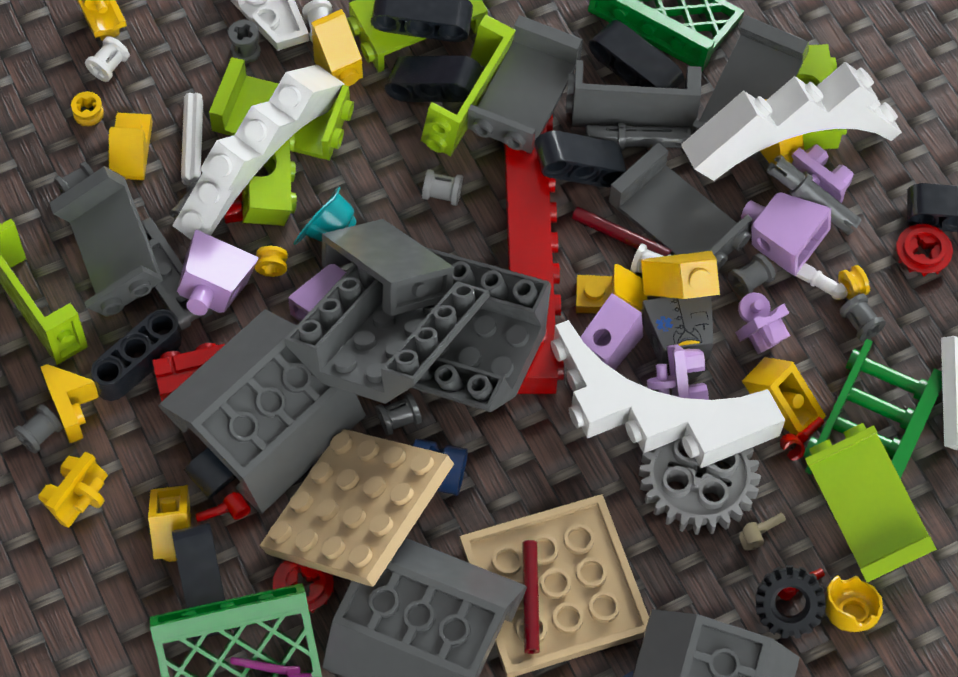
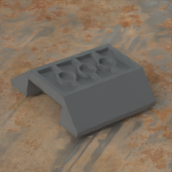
[411,247,551,412]
[285,264,490,404]
[158,309,366,514]
[323,538,527,677]
[632,609,800,677]

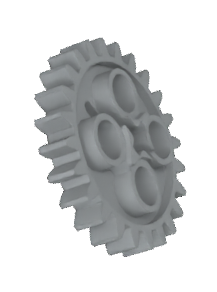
[639,438,761,535]

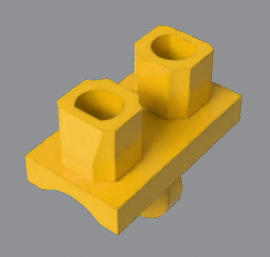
[77,0,127,41]
[38,452,108,528]

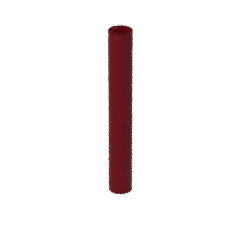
[572,207,672,256]
[522,540,540,654]

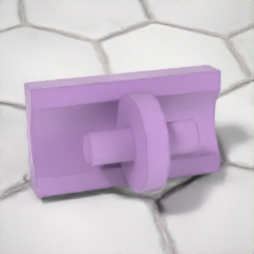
[792,144,854,203]
[735,292,790,354]
[647,344,709,400]

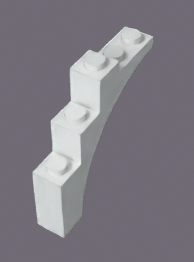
[681,62,902,181]
[172,65,344,240]
[551,320,785,468]

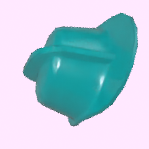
[293,186,357,245]

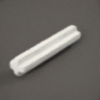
[181,93,203,186]

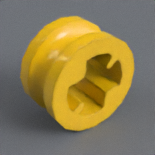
[71,91,104,126]
[255,246,288,277]
[838,265,870,300]

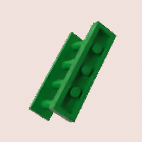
[803,339,942,479]

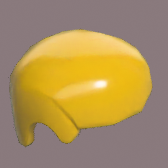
[825,575,883,632]

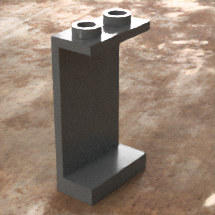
[468,15,583,154]
[692,15,809,161]
[566,60,701,134]
[609,142,753,271]
[49,166,163,317]
[322,219,453,316]

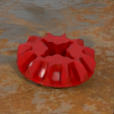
[895,224,953,277]
[273,560,334,615]

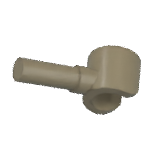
[739,513,786,551]

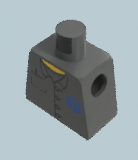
[641,296,713,379]

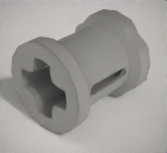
[422,169,463,206]

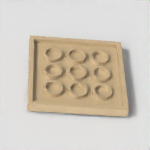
[259,429,454,587]
[460,494,649,677]

